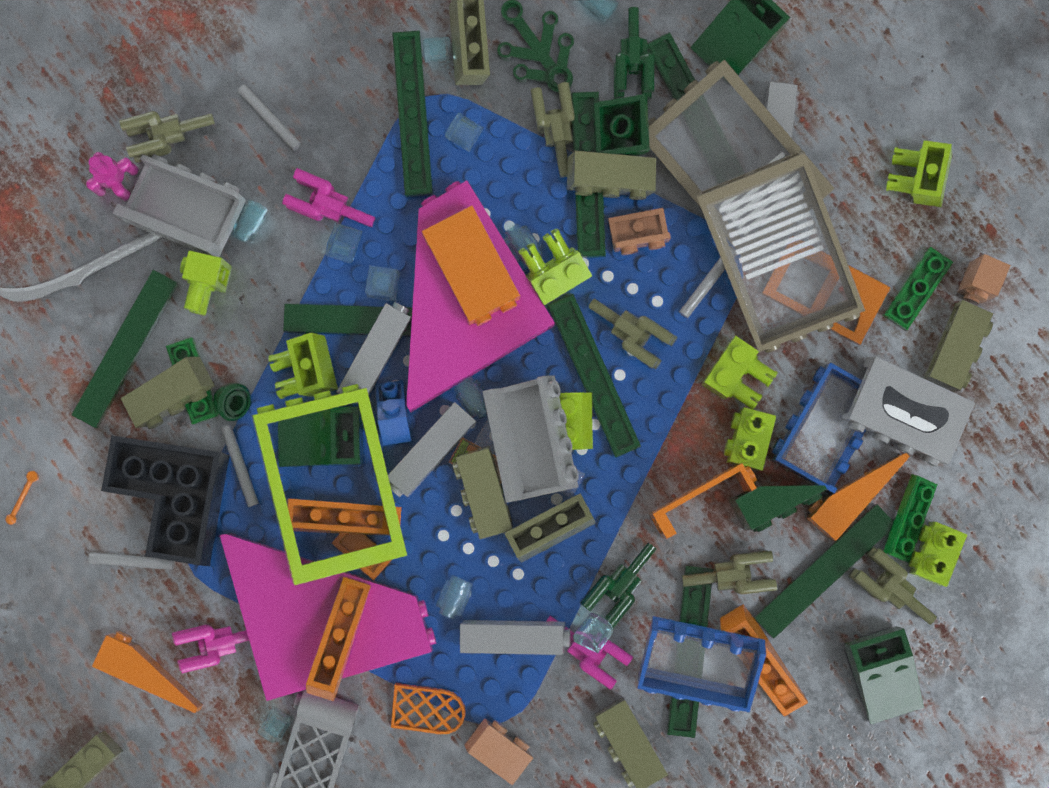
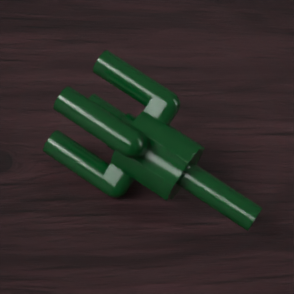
[614,7,655,100]
[581,542,657,630]

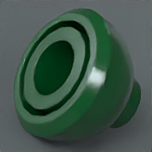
[214,383,251,421]

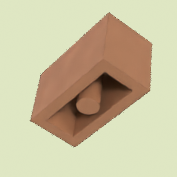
[957,254,1011,305]
[464,718,533,785]

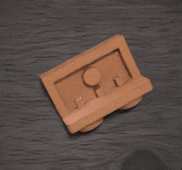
[608,208,671,255]

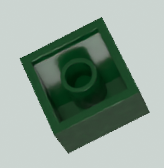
[594,94,650,156]

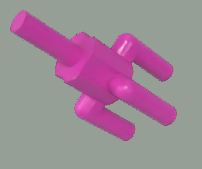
[86,152,139,202]
[282,168,376,227]
[547,616,633,690]
[172,624,249,674]

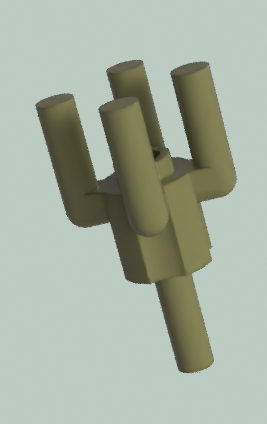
[530,82,575,177]
[119,111,215,163]
[588,298,678,369]
[848,546,937,625]
[682,550,777,595]

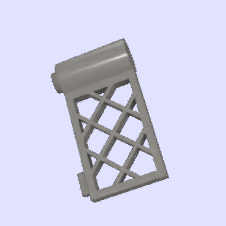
[269,689,360,788]

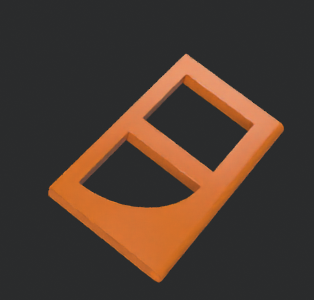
[761,235,890,345]

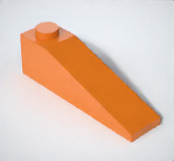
[806,453,910,541]
[286,499,401,535]
[306,577,371,701]
[720,604,808,717]
[92,631,203,713]

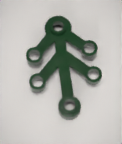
[497,0,574,93]

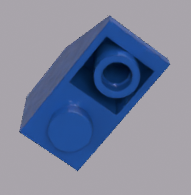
[376,380,411,446]

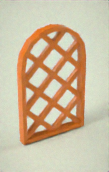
[391,683,466,734]

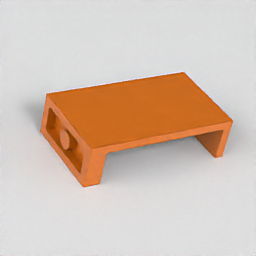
[422,205,520,326]
[649,463,757,539]

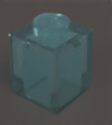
[365,265,400,301]

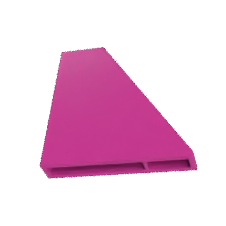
[406,180,555,413]
[220,533,436,701]

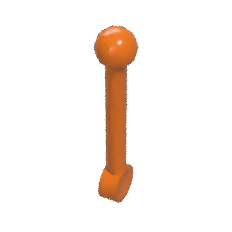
[5,471,39,525]

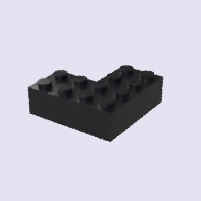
[101,435,230,566]

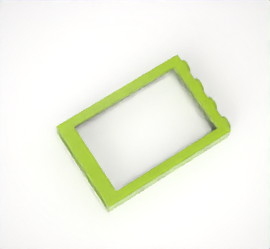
[251,384,407,585]

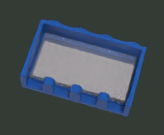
[771,362,866,494]
[637,616,766,713]

